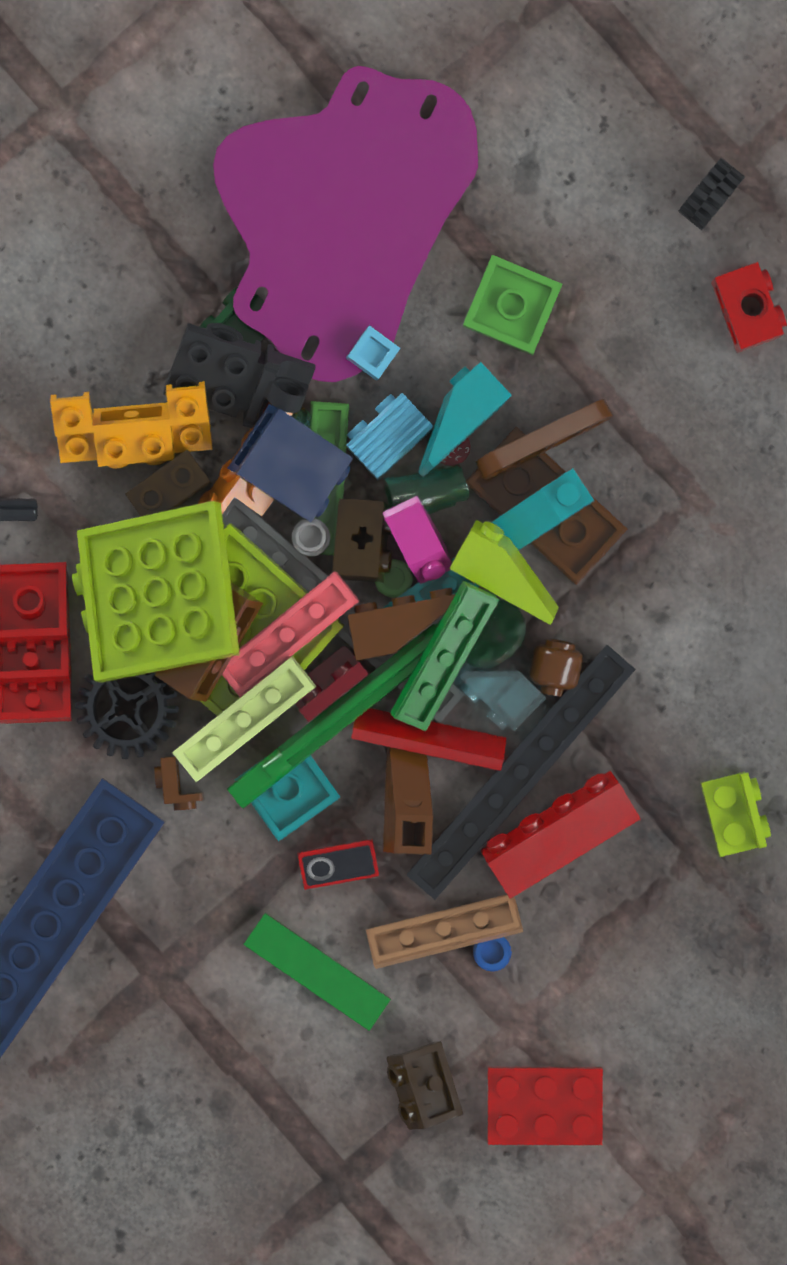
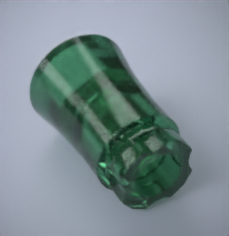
[383,464,470,515]

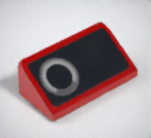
[297,838,379,890]

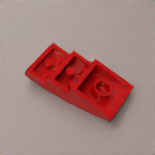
[0,562,72,724]

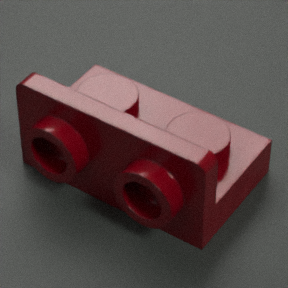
[295,646,368,722]

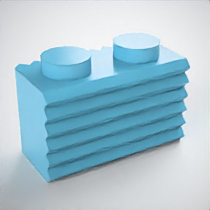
[346,393,434,480]

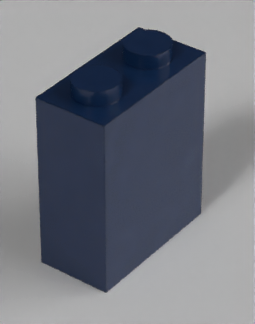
[227,404,353,522]

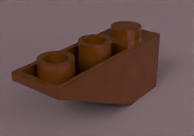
[348,588,456,661]
[383,747,433,855]

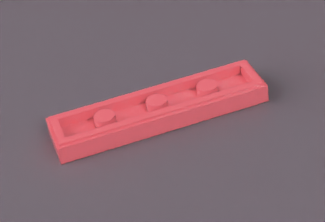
[222,571,360,697]

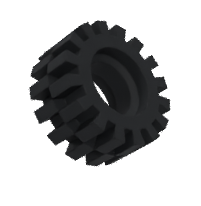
[678,157,745,231]

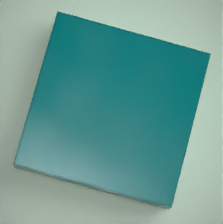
[234,755,341,842]

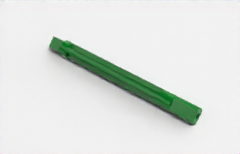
[227,620,441,809]

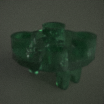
[465,596,526,669]

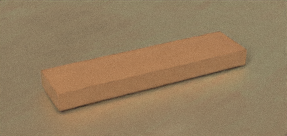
[366,894,523,969]

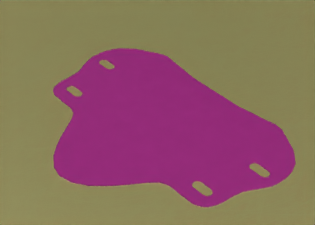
[213,66,478,382]

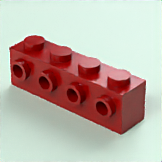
[480,770,641,899]

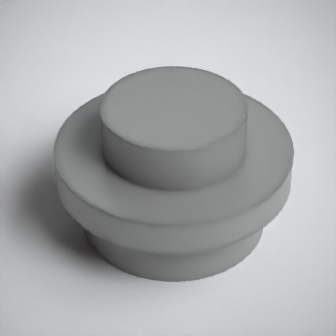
[292,518,330,557]

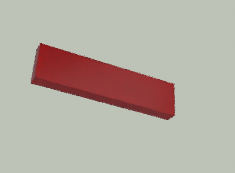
[351,708,507,771]

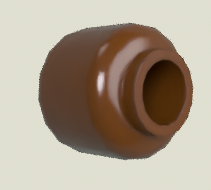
[529,638,583,696]

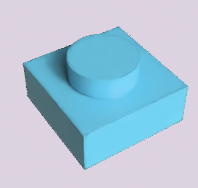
[346,326,400,381]

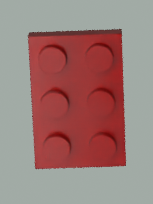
[487,1067,603,1145]

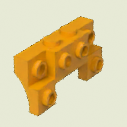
[50,382,213,469]

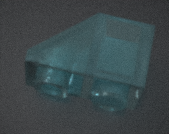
[459,671,546,731]

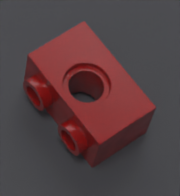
[711,262,787,353]

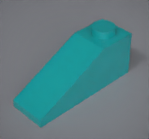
[418,362,512,477]
[491,468,594,550]

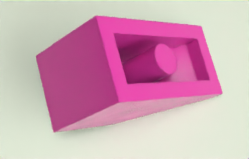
[382,496,452,584]

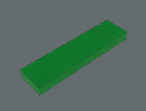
[390,581,499,731]
[243,912,391,1031]

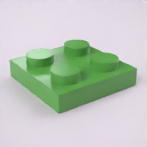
[463,255,562,356]

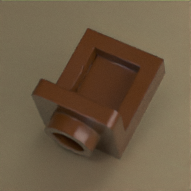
[154,756,205,811]

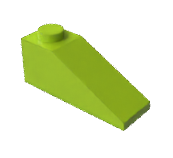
[449,520,559,625]

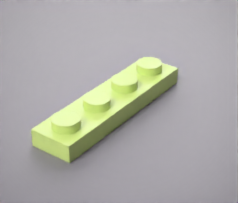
[172,656,316,782]

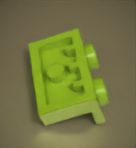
[700,772,771,857]

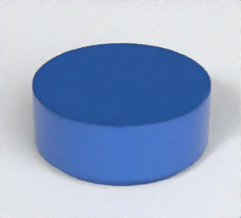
[473,937,511,972]

